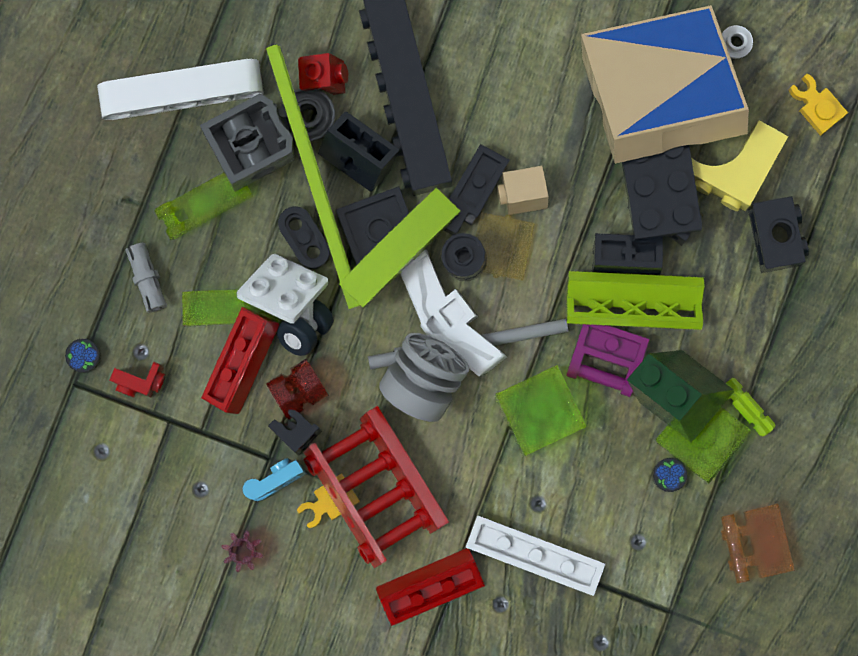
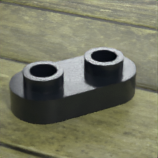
[278,206,330,269]

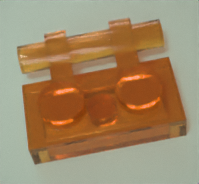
[721,504,795,583]

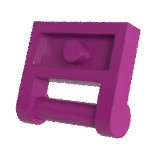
[566,324,649,397]

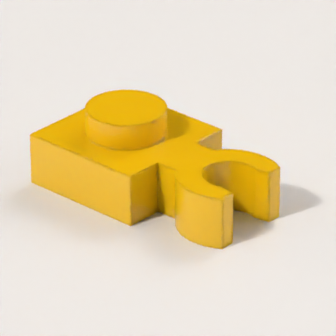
[789,74,848,136]
[297,473,360,528]

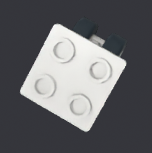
[237,254,334,356]

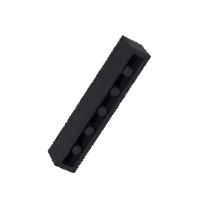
[359,0,452,196]

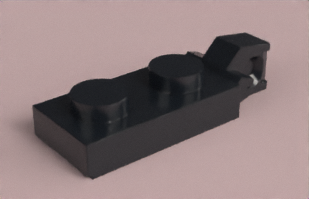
[444,144,510,235]

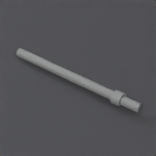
[368,319,568,370]

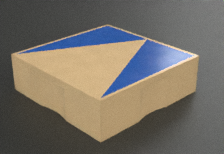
[581,5,749,164]

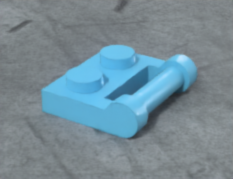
[243,458,307,501]

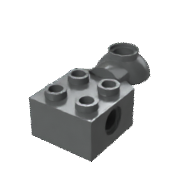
[200,89,335,192]

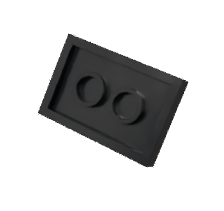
[622,145,702,241]

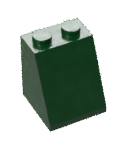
[627,350,734,443]

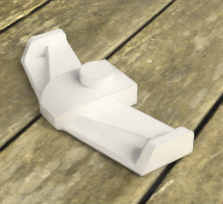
[400,250,507,376]

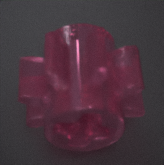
[221,530,264,572]

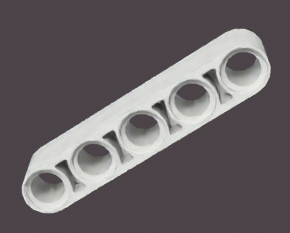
[97,59,264,120]

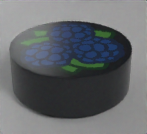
[65,339,101,373]
[652,458,687,492]

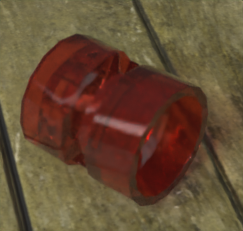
[266,359,329,421]

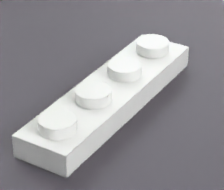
[465,515,605,596]

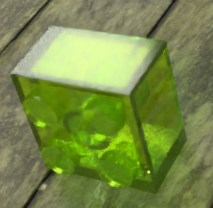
[494,365,587,457]

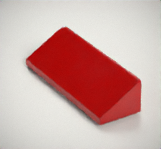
[201,307,279,414]
[376,548,485,626]

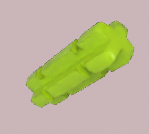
[726,378,776,437]

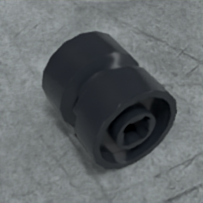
[441,233,487,281]

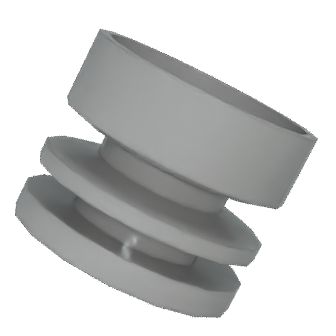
[379,333,469,422]

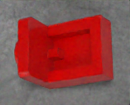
[298,53,348,95]
[109,362,166,398]

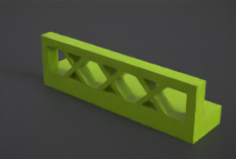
[566,271,705,330]

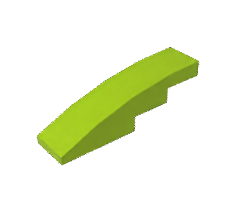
[339,188,461,308]

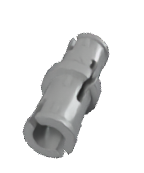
[125,243,167,313]

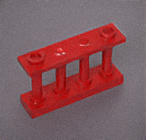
[303,406,449,568]

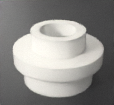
[722,25,753,59]

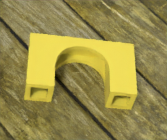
[691,120,788,211]

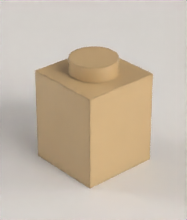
[497,166,549,215]

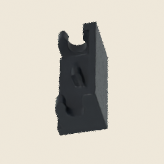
[592,233,663,275]
[268,410,322,456]

